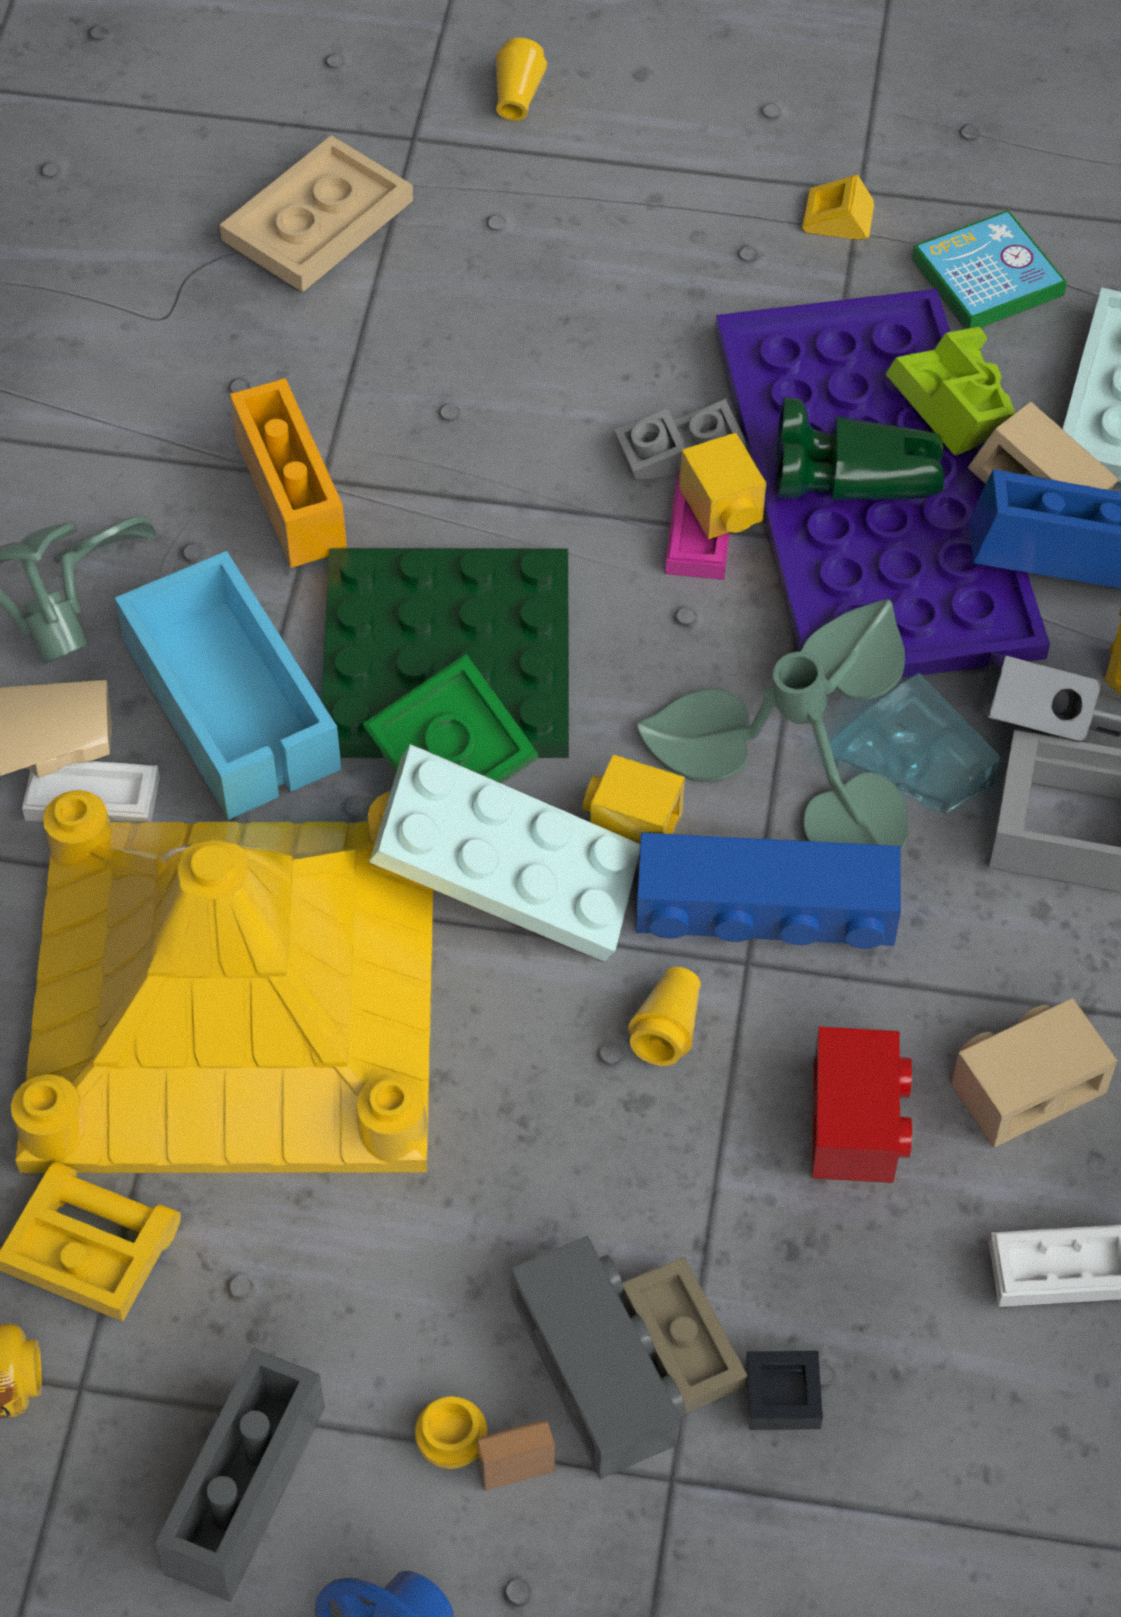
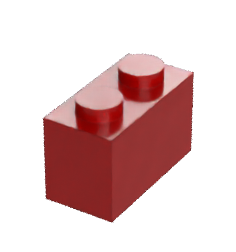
[812,1027,912,1183]

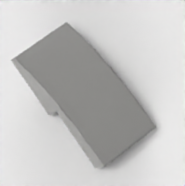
[614,399,747,479]

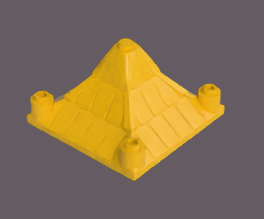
[11,790,434,1173]

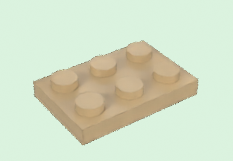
[220,135,413,292]

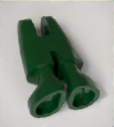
[775,397,944,500]

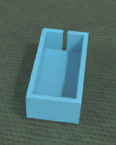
[115,551,341,820]

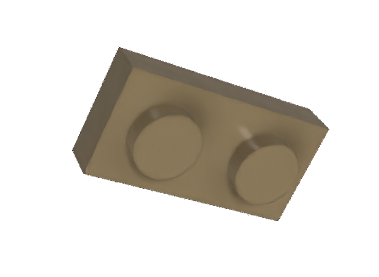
[621,1256,748,1413]

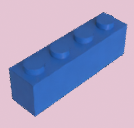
[969,469,1121,589]
[636,833,901,949]

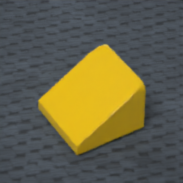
[802,174,874,240]

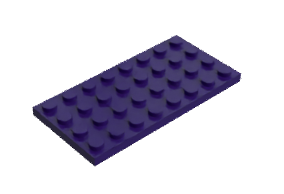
[715,289,1050,678]

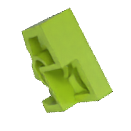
[886,327,1015,456]

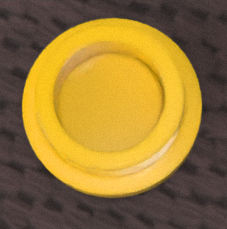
[415,1396,487,1469]

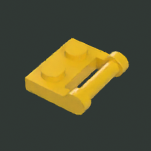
[0,1162,181,1322]

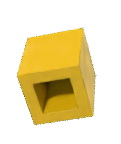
[679,432,766,539]
[583,754,685,855]

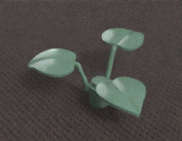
[0,517,156,664]
[638,599,908,852]

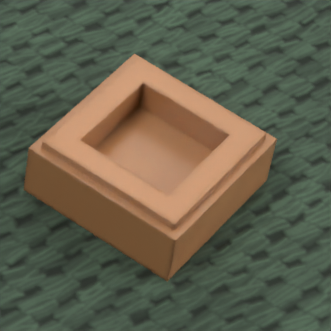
[477,1420,555,1491]

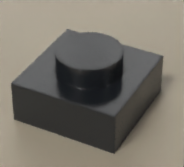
[745,1351,823,1430]

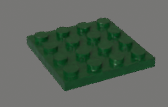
[321,548,569,758]

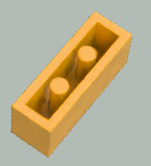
[230,378,347,568]

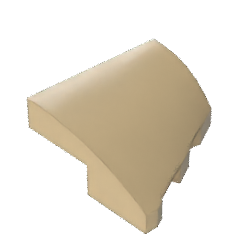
[0,680,113,778]

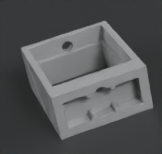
[989,730,1121,892]

